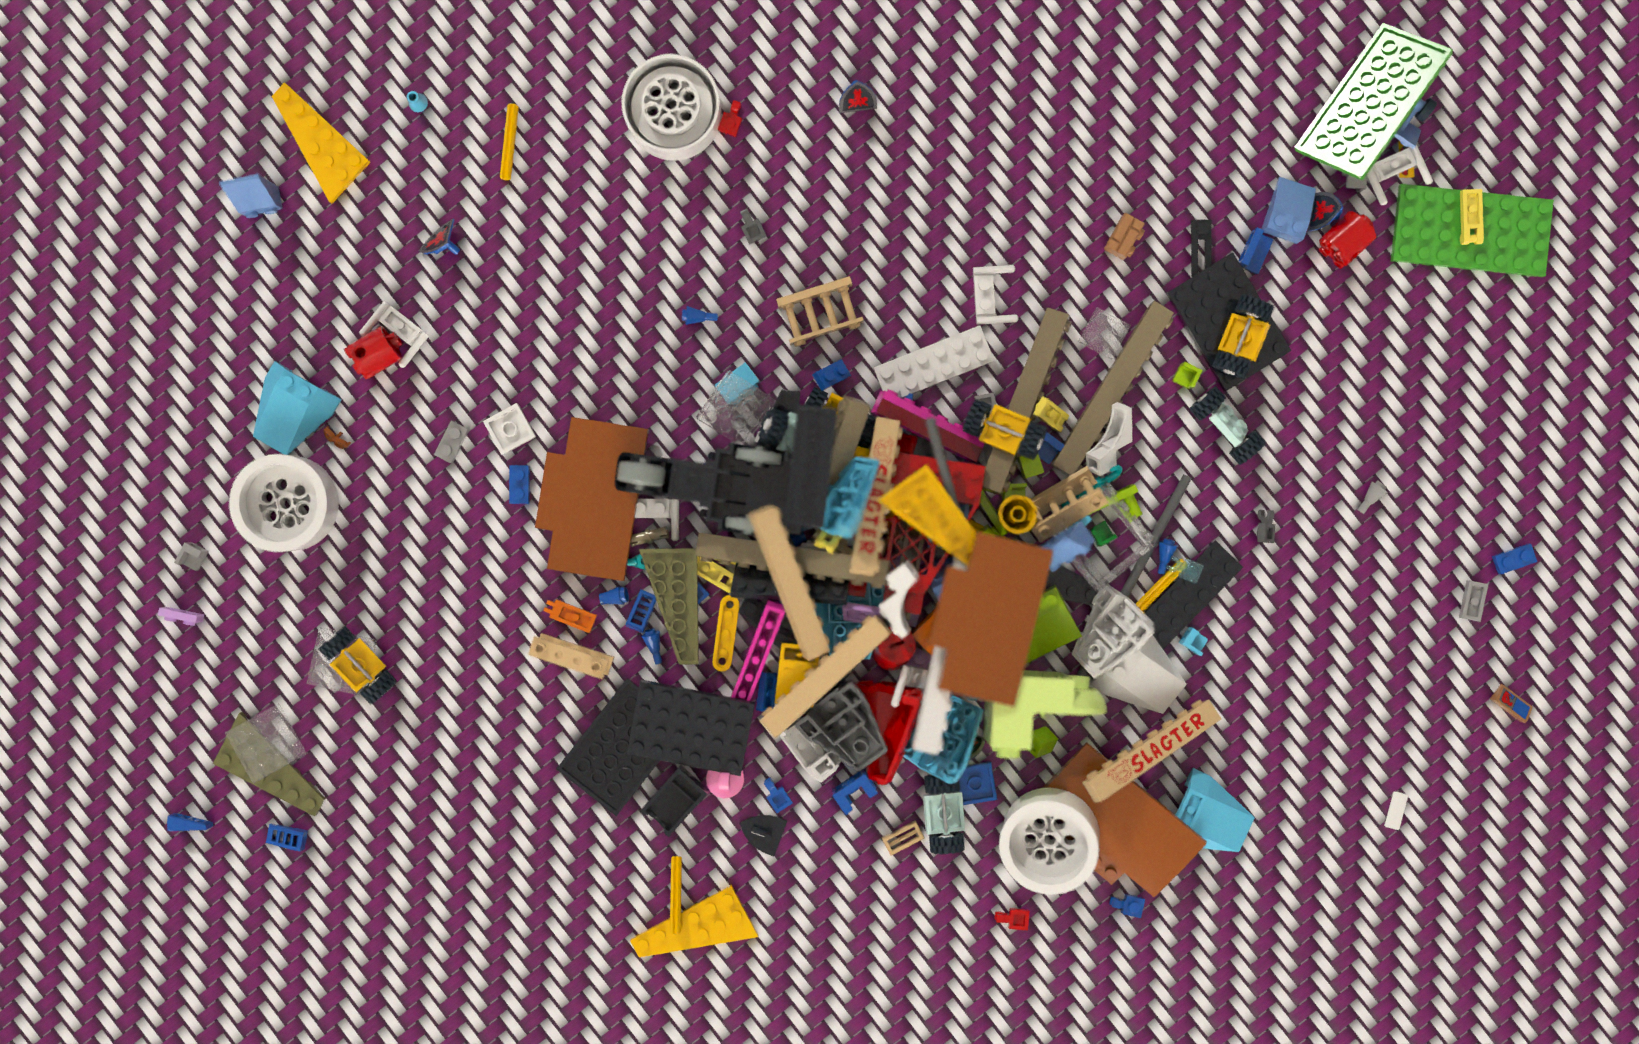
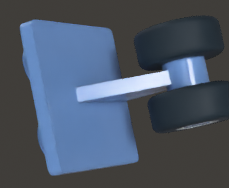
[1394,98,1437,149]

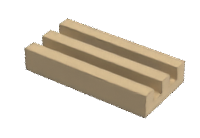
[882,820,924,856]

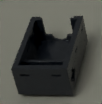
[640,765,709,837]

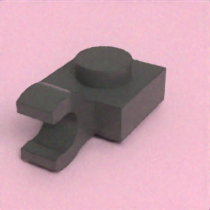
[740,209,767,245]
[1257,510,1276,543]

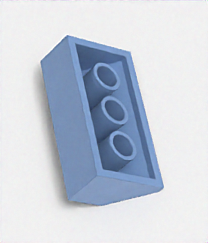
[1037,522,1095,572]

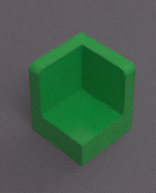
[1088,521,1117,547]

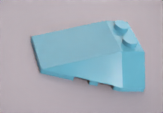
[253,361,342,455]
[819,456,880,539]

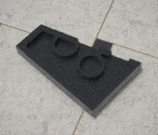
[1044,565,1102,605]

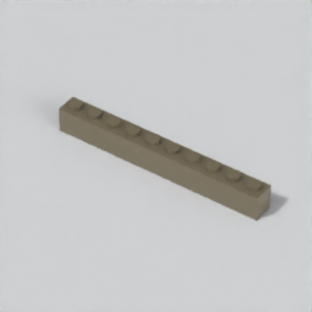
[1051,301,1174,477]
[982,307,1072,497]
[695,533,892,589]

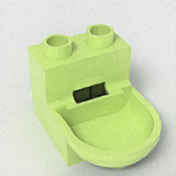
[983,670,1107,758]

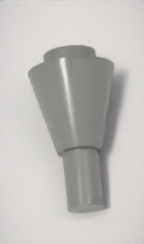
[1357,480,1388,514]

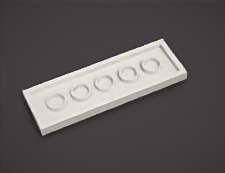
[873,325,994,398]

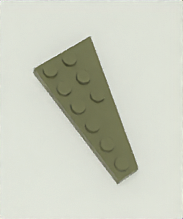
[639,548,699,665]
[213,712,326,816]

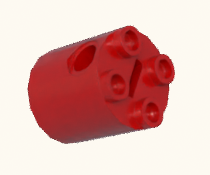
[1319,211,1376,269]
[344,326,403,379]
[872,626,916,671]

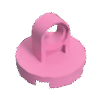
[706,770,744,798]

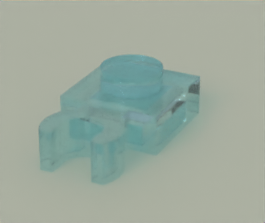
[1167,556,1204,584]

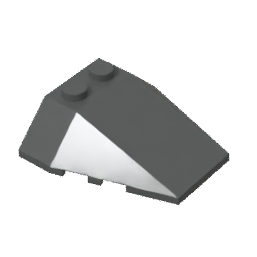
[794,680,888,772]

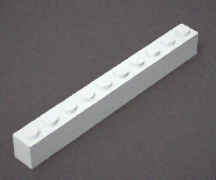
[912,556,967,755]

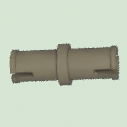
[631,526,669,547]

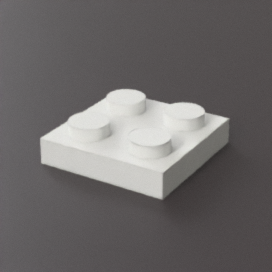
[483,403,536,455]

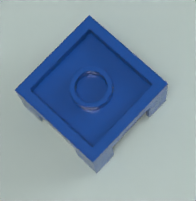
[832,768,878,815]

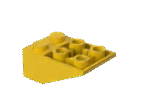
[775,643,819,708]

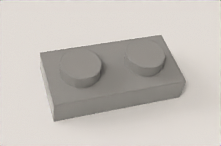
[434,421,469,464]
[1459,580,1488,622]

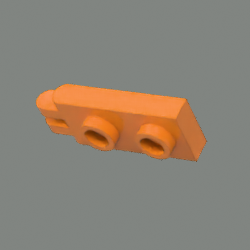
[543,599,597,633]

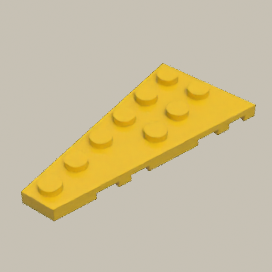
[272,82,371,204]
[877,465,975,565]
[630,885,759,957]

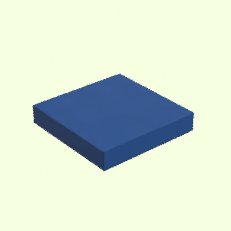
[959,761,997,805]

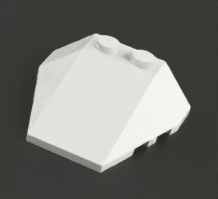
[1072,583,1154,679]
[1090,635,1187,714]
[780,697,841,783]

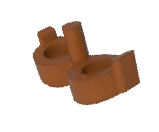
[323,426,351,449]

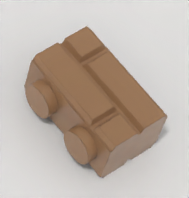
[1104,213,1145,260]

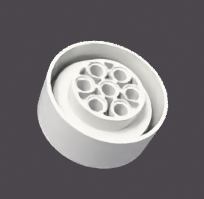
[622,54,722,161]
[229,454,339,552]
[999,788,1100,894]

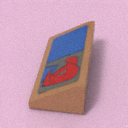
[1490,684,1533,723]

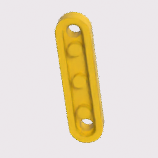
[712,595,740,671]

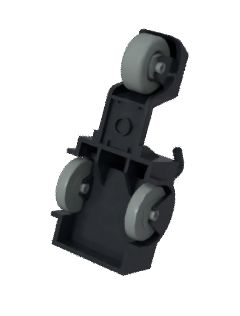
[614,442,801,536]

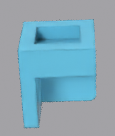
[1178,627,1208,656]

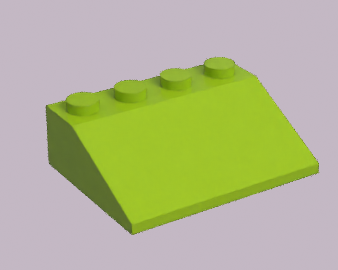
[1025,585,1082,664]

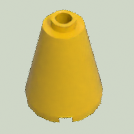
[998,495,1037,534]

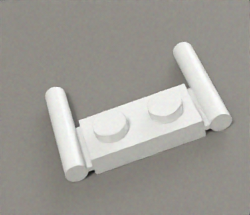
[1367,145,1433,205]
[973,265,1018,325]
[359,300,429,368]
[635,499,679,541]
[891,665,929,707]

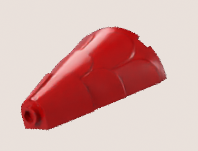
[854,681,924,785]

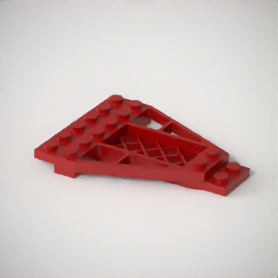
[870,448,986,615]

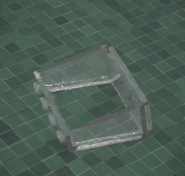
[1051,483,1155,593]

